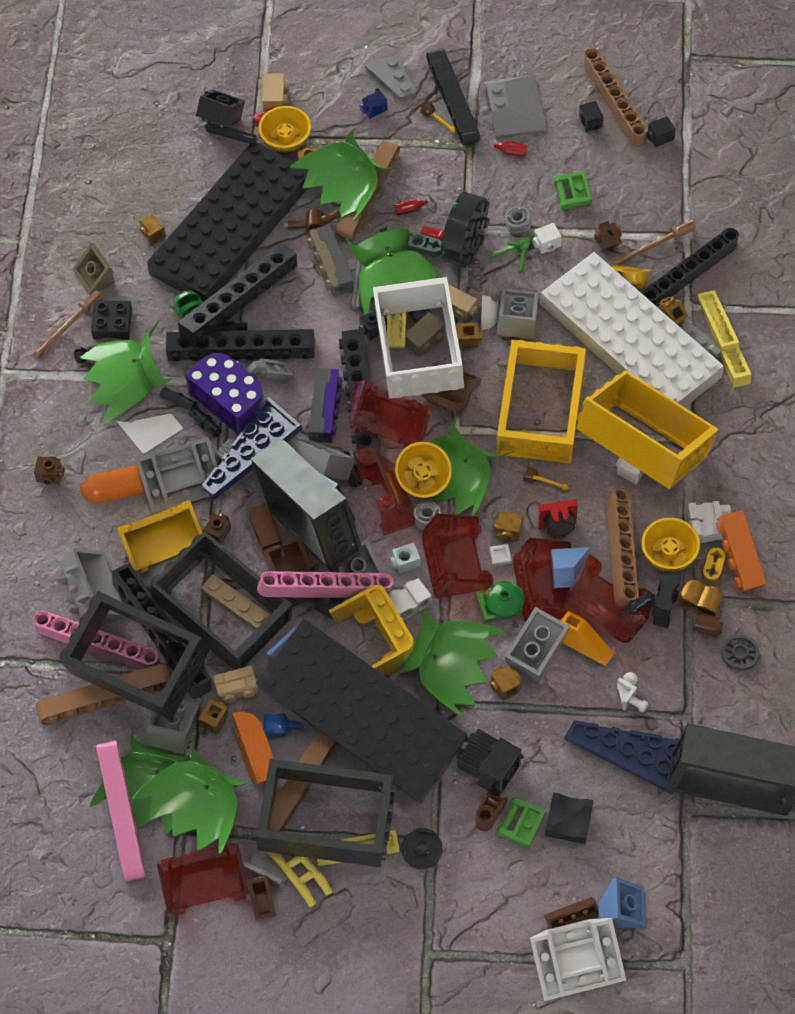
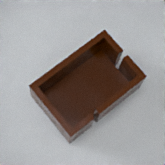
[263,537,316,607]

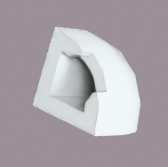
[481,295,500,330]

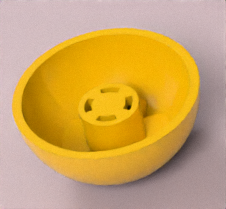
[259,106,311,153]
[395,442,452,498]
[642,518,700,572]

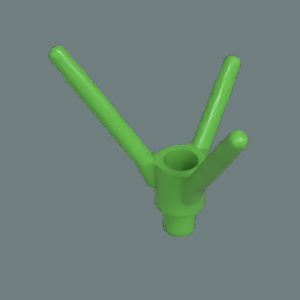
[489,237,532,272]

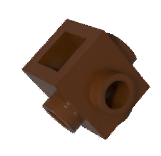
[594,221,622,251]
[34,456,65,485]

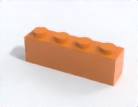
[716,510,767,593]

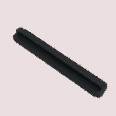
[204,122,258,145]

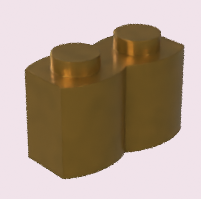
[677,579,724,616]

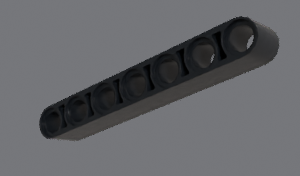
[426,48,480,146]
[643,228,739,307]

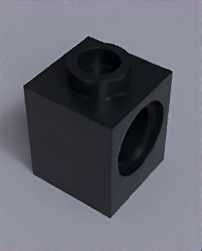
[579,101,603,132]

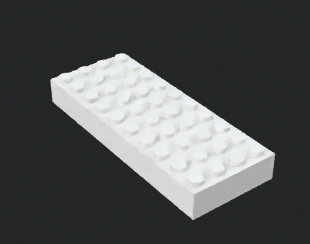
[540,252,724,407]

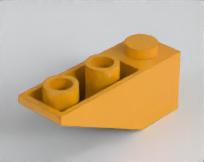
[561,611,615,666]

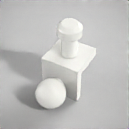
[617,672,649,713]

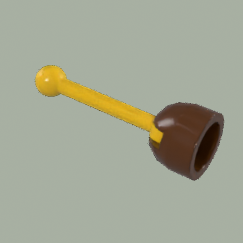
[420,101,456,133]
[523,466,569,491]

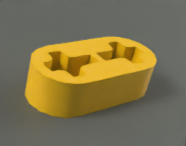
[702,547,725,584]

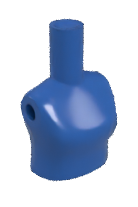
[263,713,302,737]

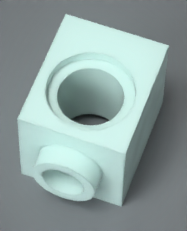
[390,543,421,575]

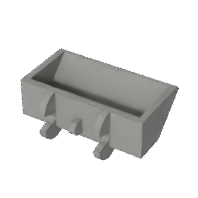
[57,549,126,627]

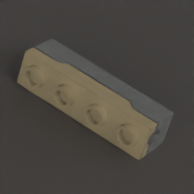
[308,224,354,297]

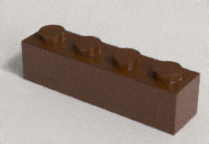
[544,897,599,929]

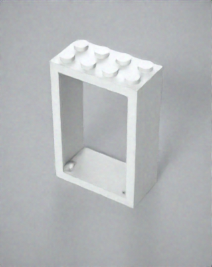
[373,277,464,399]

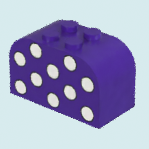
[185,353,264,435]

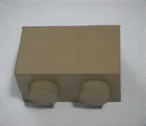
[405,312,445,357]

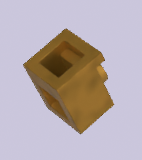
[139,213,166,246]
[455,323,482,349]
[198,699,229,735]

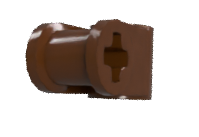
[475,789,508,831]

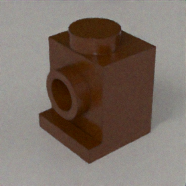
[202,513,231,545]

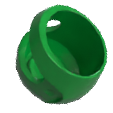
[173,290,204,319]

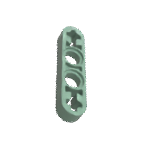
[376,225,443,257]

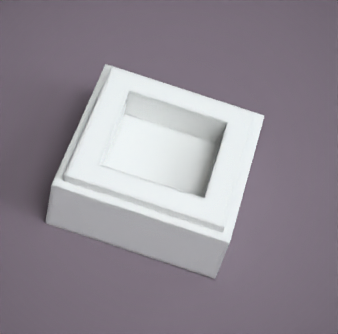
[489,544,512,567]

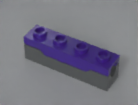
[308,368,343,443]

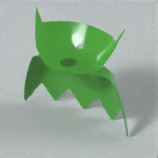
[290,128,404,221]
[346,218,443,314]
[80,320,173,424]
[416,417,515,516]
[387,610,504,717]
[89,729,205,834]
[132,737,260,854]

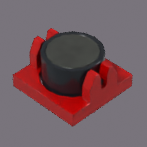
[537,499,578,539]

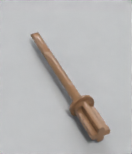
[613,220,696,265]
[34,290,103,358]

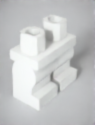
[687,501,731,544]

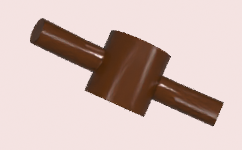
[288,209,341,233]

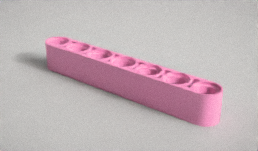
[257,571,393,598]
[33,611,161,670]
[96,740,146,882]

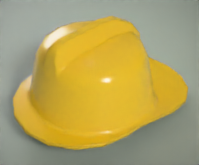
[611,265,652,289]

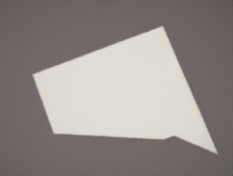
[117,414,183,454]

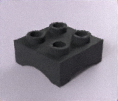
[91,301,132,340]
[651,573,681,628]
[545,792,594,844]

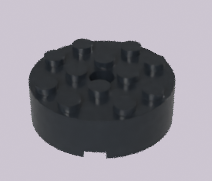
[441,192,490,268]

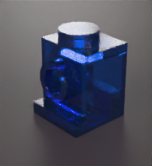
[359,88,388,119]

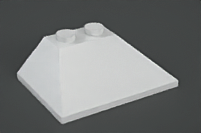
[529,918,626,1001]

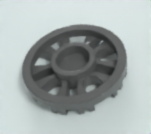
[722,635,759,671]

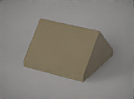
[73,243,115,294]

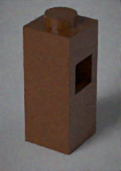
[247,503,282,555]

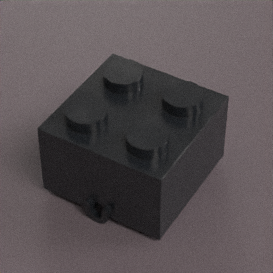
[196,90,245,128]
[478,737,524,797]

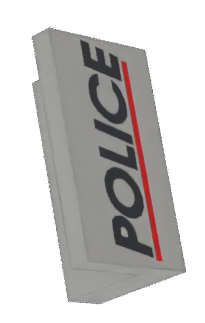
[243,854,289,891]

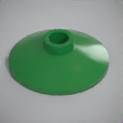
[485,581,524,617]

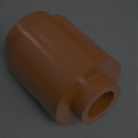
[693,614,723,637]

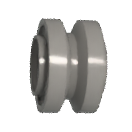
[505,206,532,235]
[414,501,442,532]

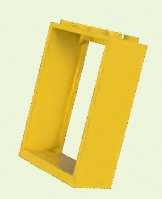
[496,340,586,464]
[576,370,719,489]

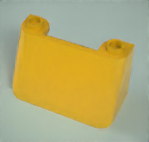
[116,500,203,574]

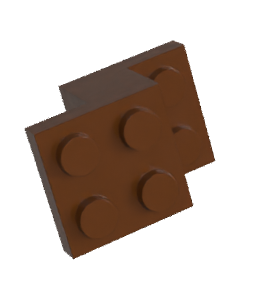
[422,371,482,413]

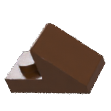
[247,875,276,920]

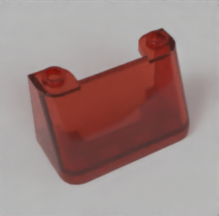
[349,379,434,448]
[356,447,415,536]
[422,513,493,597]
[513,538,584,621]
[564,554,655,643]
[157,842,249,916]

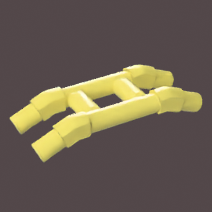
[267,852,333,907]

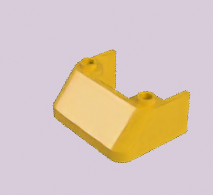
[329,585,415,675]

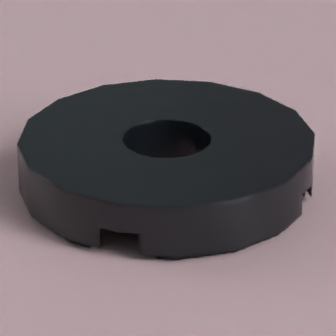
[402,828,442,869]

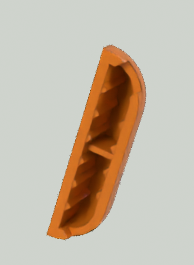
[80,465,145,503]
[232,712,274,785]

